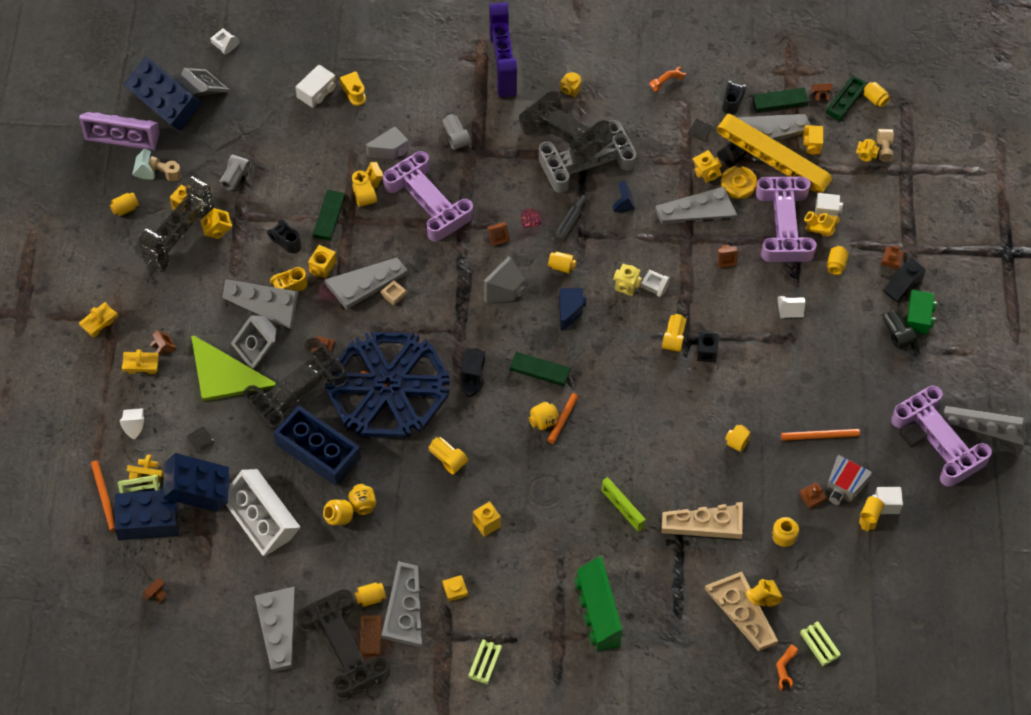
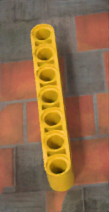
[716,114,832,194]

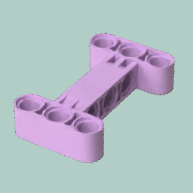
[383,151,473,242]
[755,177,817,262]
[891,386,992,487]

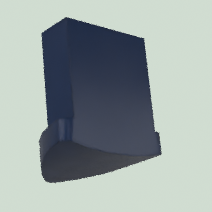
[613,181,635,212]

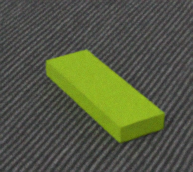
[601,477,646,532]

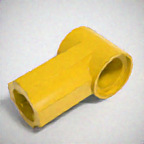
[662,314,686,352]
[428,437,468,475]
[859,496,885,531]

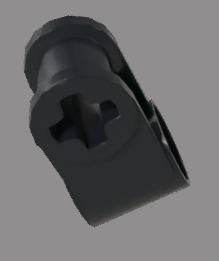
[722,80,747,115]
[267,219,302,253]

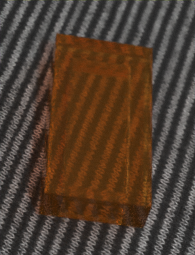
[360,615,381,657]

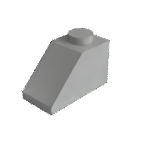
[366,127,409,160]

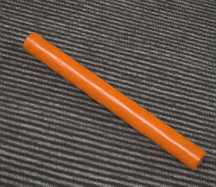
[781,429,860,441]
[91,461,115,532]

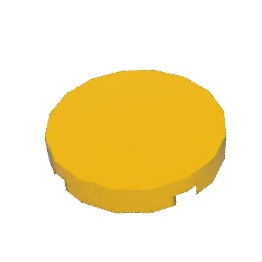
[721,166,757,199]

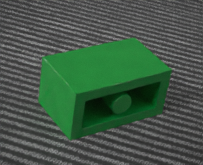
[906,290,937,335]

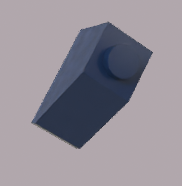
[559,288,586,330]

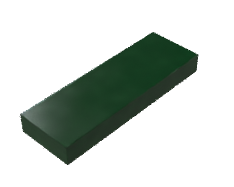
[825,75,868,122]
[752,87,809,112]
[313,189,345,241]
[510,352,571,387]

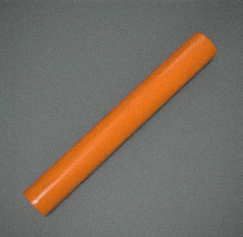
[547,393,579,444]

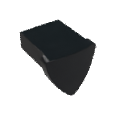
[717,142,747,167]
[461,365,485,398]

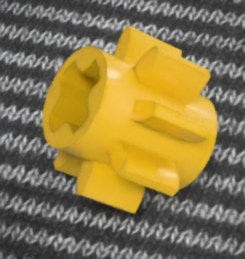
[856,139,880,162]

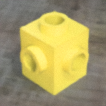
[613,264,642,296]

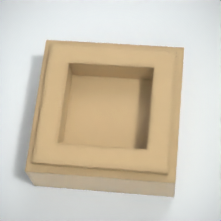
[380,280,407,306]

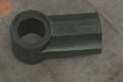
[883,310,916,348]

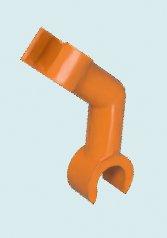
[649,67,686,92]
[776,644,798,691]

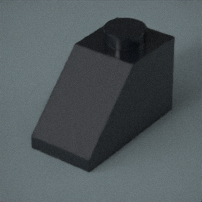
[883,258,926,302]

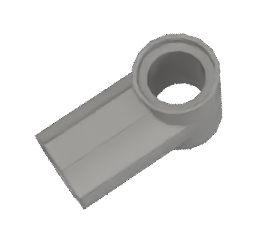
[443,114,471,150]
[219,154,251,191]

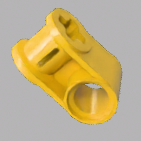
[339,71,366,106]
[352,170,377,207]
[270,267,308,292]
[746,579,783,607]

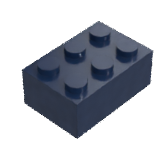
[163,453,229,512]
[115,490,179,540]

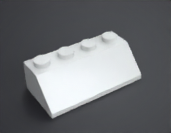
[226,469,301,556]

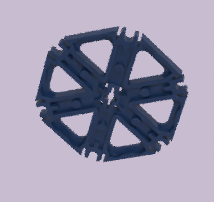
[325,332,450,438]

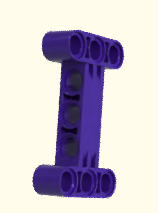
[489,2,517,98]

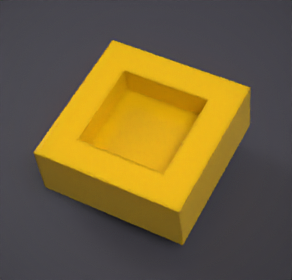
[366,162,383,188]
[442,575,468,602]

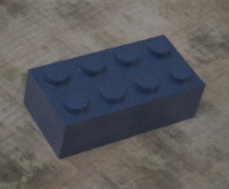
[124,56,202,130]
[273,405,361,486]

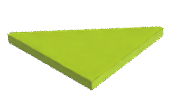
[191,336,276,402]

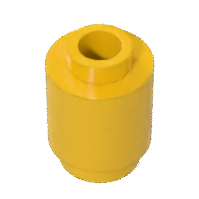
[864,82,890,108]
[110,192,139,217]
[827,246,849,275]
[548,252,577,274]
[354,582,386,607]

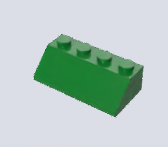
[574,556,622,652]

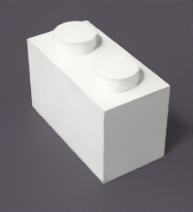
[296,65,336,108]

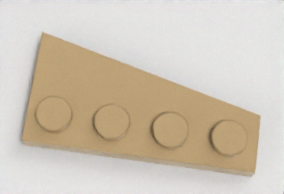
[661,502,743,539]
[705,572,778,651]

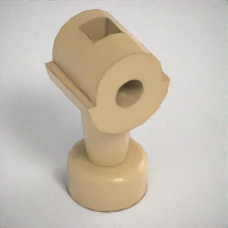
[877,129,894,162]
[148,156,182,181]

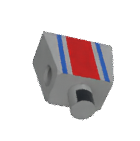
[826,455,872,505]

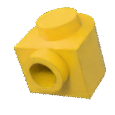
[560,72,581,98]
[725,425,750,452]

